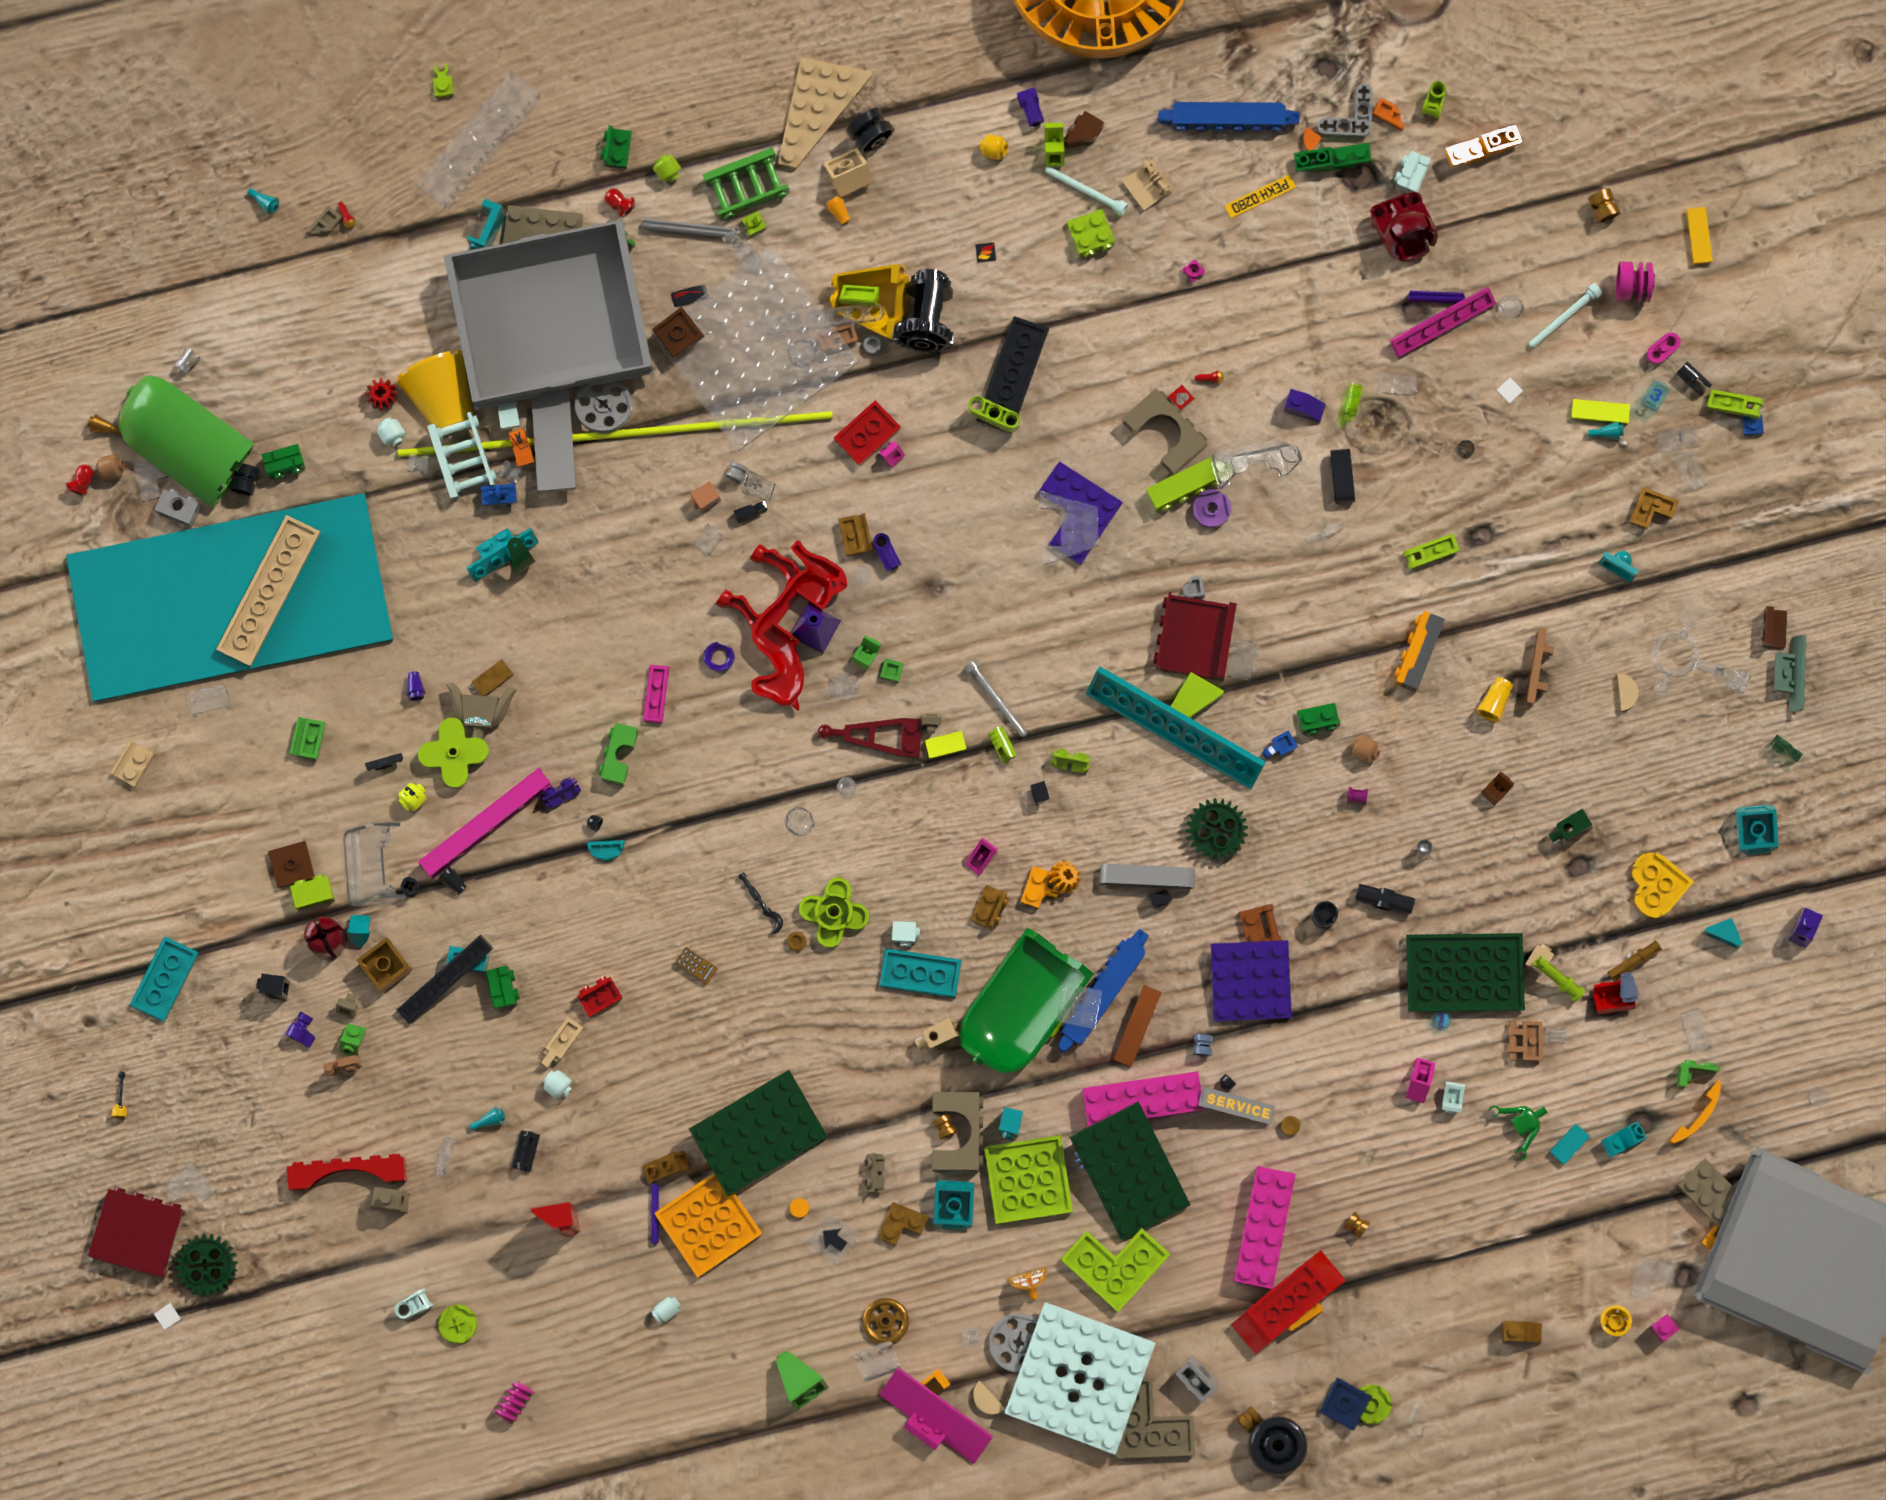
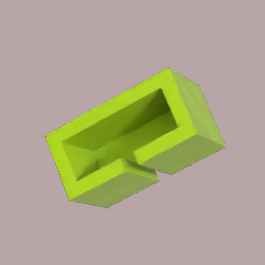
[290,874,335,911]

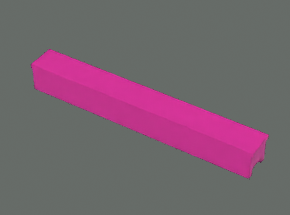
[418,767,552,879]

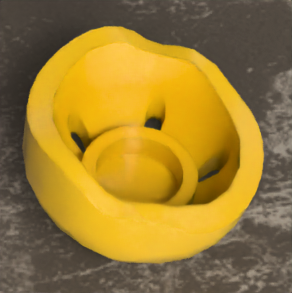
[1600,1305,1632,1337]

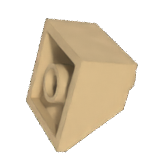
[823,148,874,197]

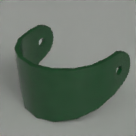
[507,537,535,576]

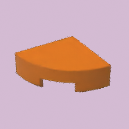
[1303,127,1322,151]

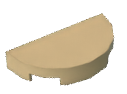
[1617,673,1639,712]
[973,1380,1006,1415]

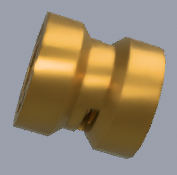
[932,1114,958,1139]
[1344,1212,1370,1239]
[1236,1405,1263,1433]

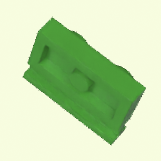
[290,717,326,760]

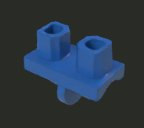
[481,484,517,506]

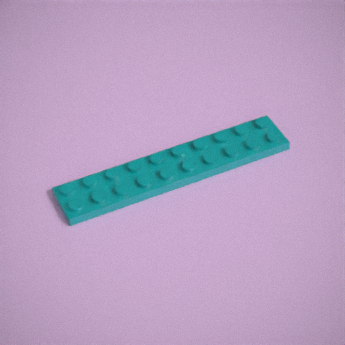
[1085,666,1266,790]

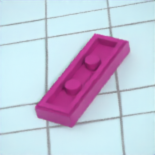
[643,665,670,724]

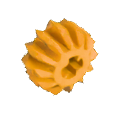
[1048,861,1081,893]

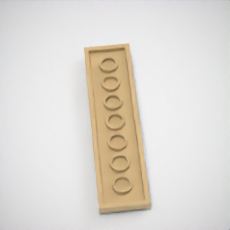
[216,515,321,667]

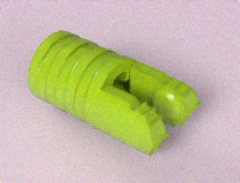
[988,726,1016,764]

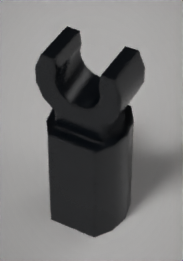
[734,501,768,523]

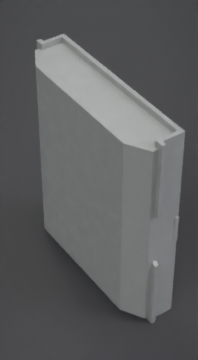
[444,220,654,410]
[1693,1147,1886,1375]

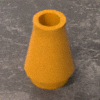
[826,195,851,225]

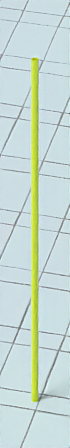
[398,411,833,457]

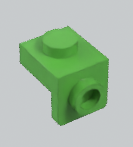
[851,635,881,670]
[339,1023,366,1056]

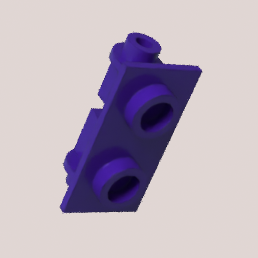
[541,777,581,809]

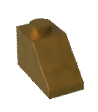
[1502,1321,1542,1343]

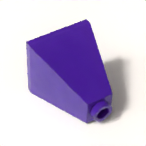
[791,603,841,654]

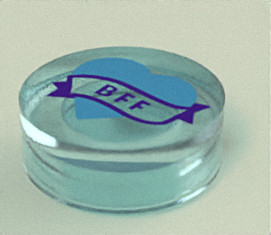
[1432,1011,1452,1030]

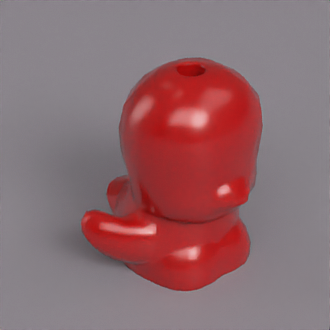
[604,188,635,217]
[65,464,94,495]

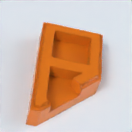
[1372,98,1404,131]

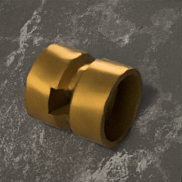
[1588,188,1621,223]

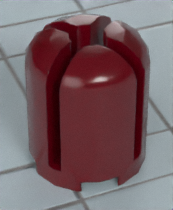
[304,916,347,960]

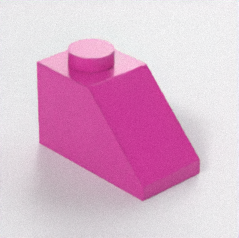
[1406,1057,1436,1103]

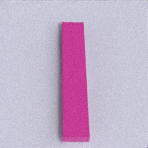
[1389,287,1496,358]

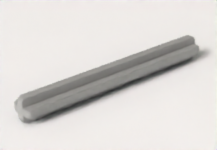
[642,218,735,239]

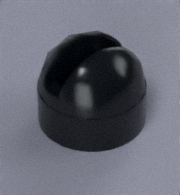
[587,815,603,832]
[1220,1073,1236,1090]

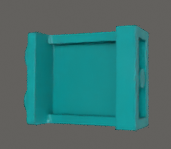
[467,198,505,250]

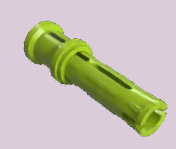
[1533,956,1585,1002]

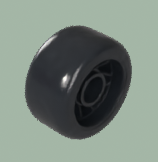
[1248,1416,1308,1476]

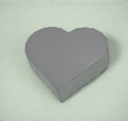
[1182,575,1205,599]

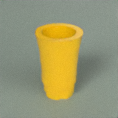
[1476,677,1513,723]

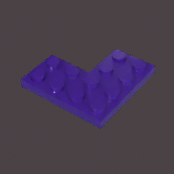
[1038,461,1123,566]

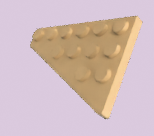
[778,58,873,169]

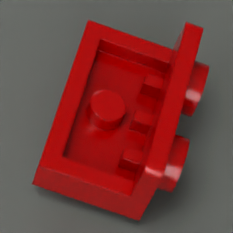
[577,976,623,1018]
[1593,980,1636,1015]

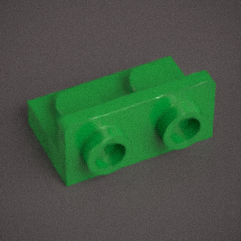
[601,125,632,169]
[1297,703,1341,736]

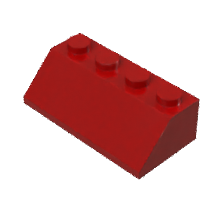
[531,1202,580,1237]

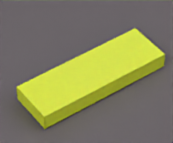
[1571,399,1630,424]

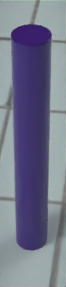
[651,1184,659,1244]

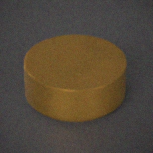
[787,931,807,951]
[1281,1116,1300,1136]

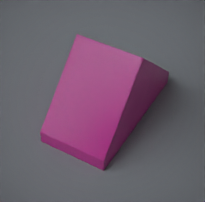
[964,837,998,876]

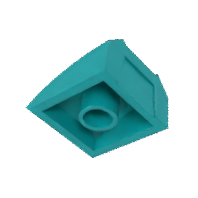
[1735,805,1779,855]
[933,1180,975,1230]

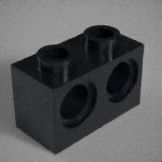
[256,973,290,1000]

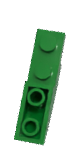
[1294,142,1372,172]

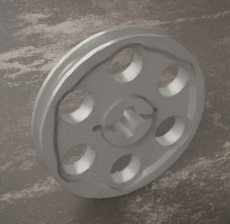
[575,381,632,434]
[989,1313,1038,1373]

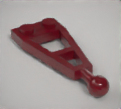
[817,718,922,758]

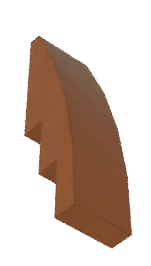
[1114,985,1162,1067]

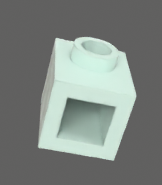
[892,921,920,947]

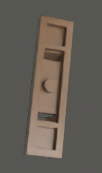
[1525,628,1554,707]

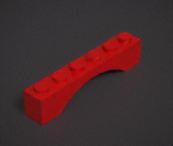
[287,1154,407,1191]

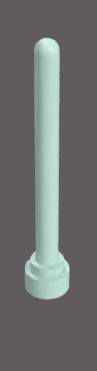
[1045,167,1128,217]
[1529,283,1603,348]

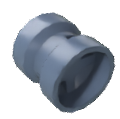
[1193,1034,1214,1056]

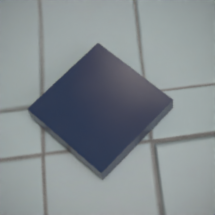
[1319,1377,1372,1431]

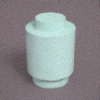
[651,1296,681,1324]

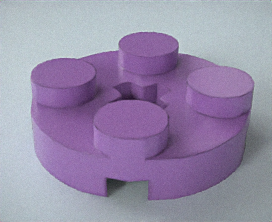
[1193,489,1231,528]

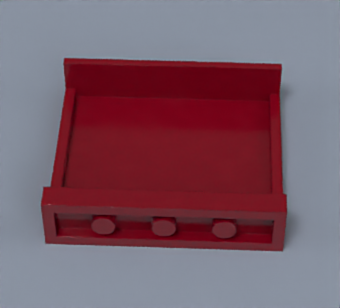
[1153,592,1237,681]
[88,1187,186,1278]

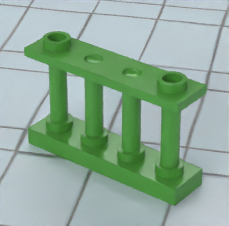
[702,147,790,220]

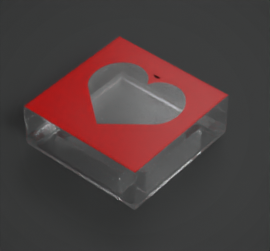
[1168,385,1195,411]

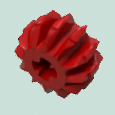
[365,378,398,411]

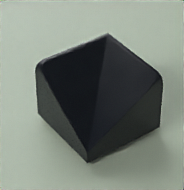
[1030,781,1049,806]
[1148,889,1172,909]

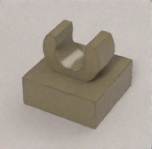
[922,713,942,733]
[336,993,357,1019]

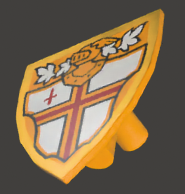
[1008,1267,1047,1300]

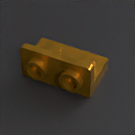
[971,885,1009,930]

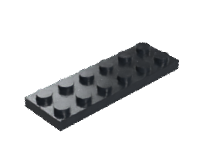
[976,316,1049,434]

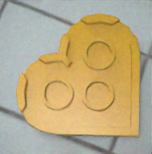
[1631,853,1694,919]

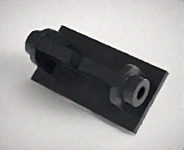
[512,1130,540,1173]

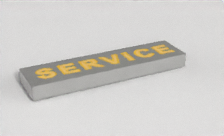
[1198,1087,1275,1125]

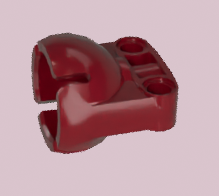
[1370,192,1438,262]

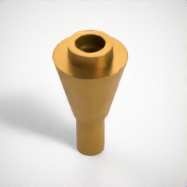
[87,414,122,435]

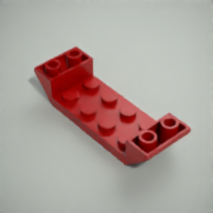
[1231,1250,1346,1355]

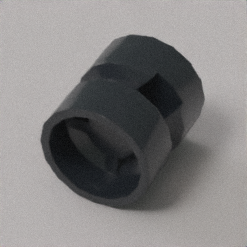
[229,463,260,496]
[1312,901,1338,929]

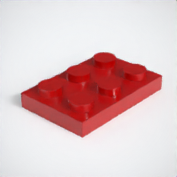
[833,400,901,466]

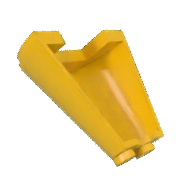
[830,264,910,339]
[396,350,474,435]

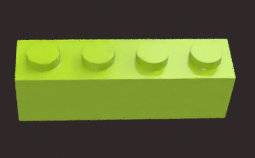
[1146,456,1225,512]

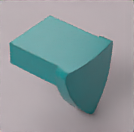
[346,915,371,948]

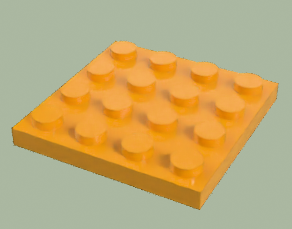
[654,1173,762,1278]

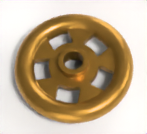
[862,1298,909,1345]

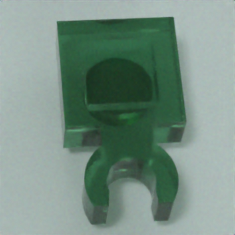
[1770,735,1803,762]

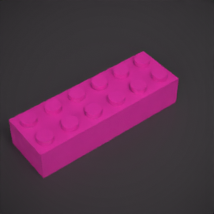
[1082,1071,1204,1126]
[1233,1166,1296,1290]

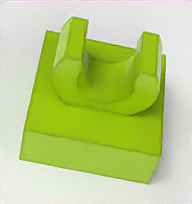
[741,211,767,237]

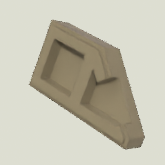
[306,206,343,235]

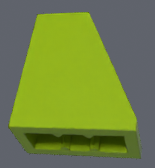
[1170,672,1224,718]

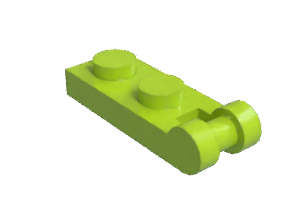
[1707,389,1764,419]
[1403,533,1460,570]

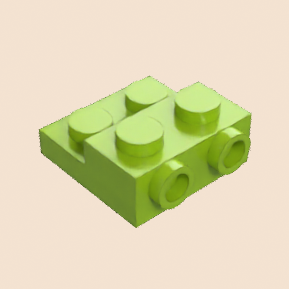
[1067,209,1115,258]

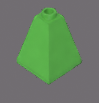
[776,1351,829,1411]

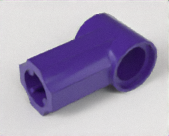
[1016,87,1044,127]
[873,533,902,572]

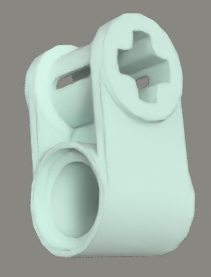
[395,1288,434,1320]

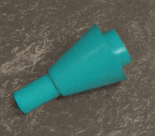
[247,188,279,215]
[1588,421,1624,440]
[469,1107,506,1131]

